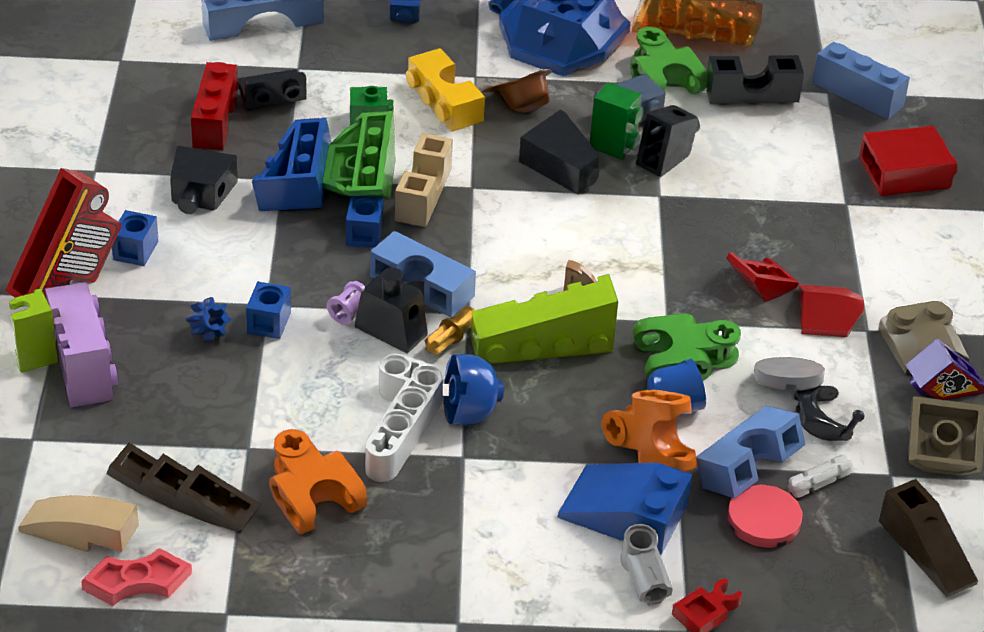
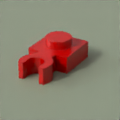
[671,578,743,632]

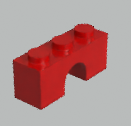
[191,62,238,150]

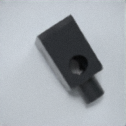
[635,105,700,177]
[170,146,238,214]
[355,268,428,354]

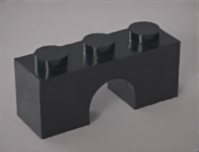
[706,55,804,105]

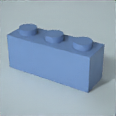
[812,41,910,120]

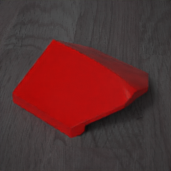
[726,252,799,302]
[798,284,864,337]

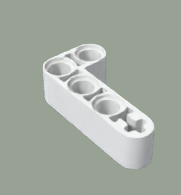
[365,354,444,482]

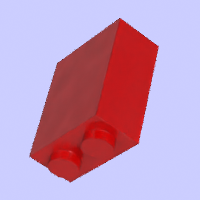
[859,126,958,196]

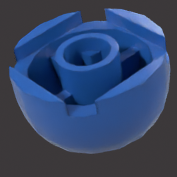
[443,354,504,426]

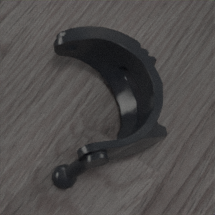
[794,386,865,441]

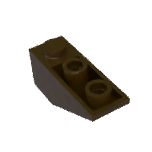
[878,479,978,597]

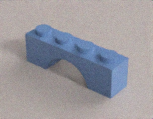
[201,0,324,41]

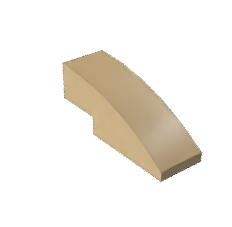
[18,495,139,552]

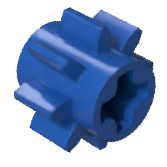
[185,297,232,342]

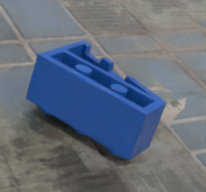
[252,117,332,211]

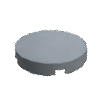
[754,357,825,390]

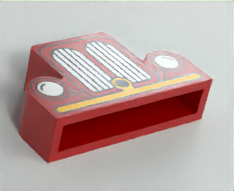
[5,168,121,298]

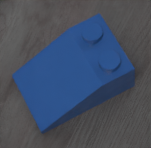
[557,463,692,555]

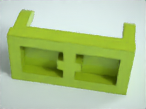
[9,289,58,373]

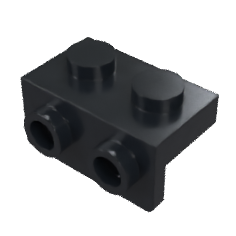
[238,69,307,110]

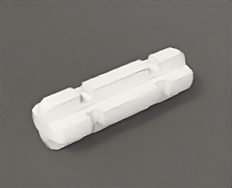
[787,455,853,498]

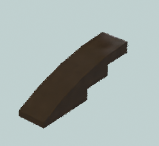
[106,442,261,533]

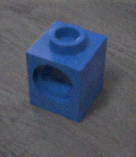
[346,197,384,248]
[112,210,159,266]
[246,281,291,339]

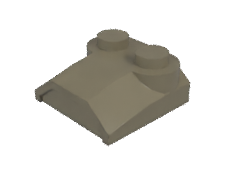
[878,301,969,375]
[908,396,984,476]

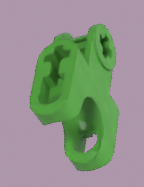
[630,27,708,94]
[632,314,741,381]

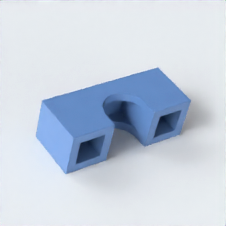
[370,231,476,318]
[696,405,805,498]

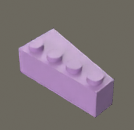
[45,282,118,408]

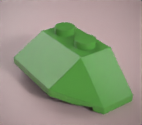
[323,111,396,200]

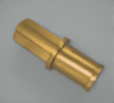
[424,306,475,355]

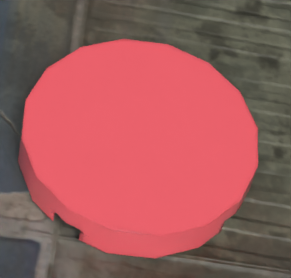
[727,484,803,548]

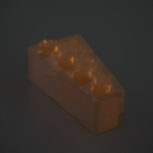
[631,0,763,46]

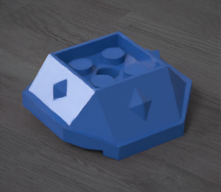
[499,0,631,76]

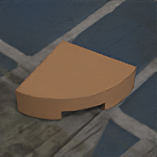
[564,260,597,291]

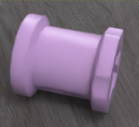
[327,281,365,325]

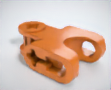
[602,390,697,472]
[269,429,367,535]

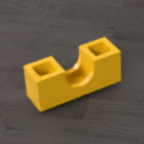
[406,48,485,131]

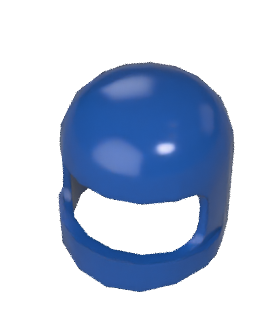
[646,358,706,416]

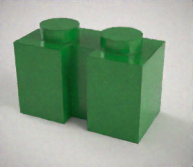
[590,82,643,160]

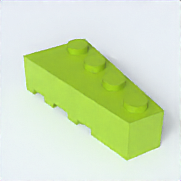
[470,274,618,364]

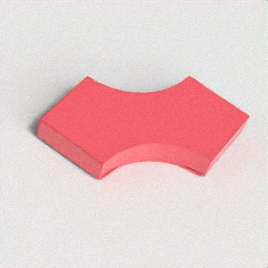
[81,549,192,606]

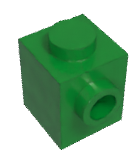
[350,86,393,125]

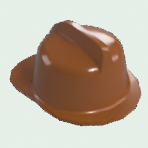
[482,69,552,113]

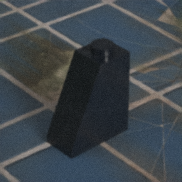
[519,109,599,194]

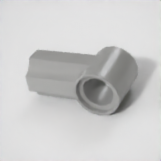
[620,524,673,605]

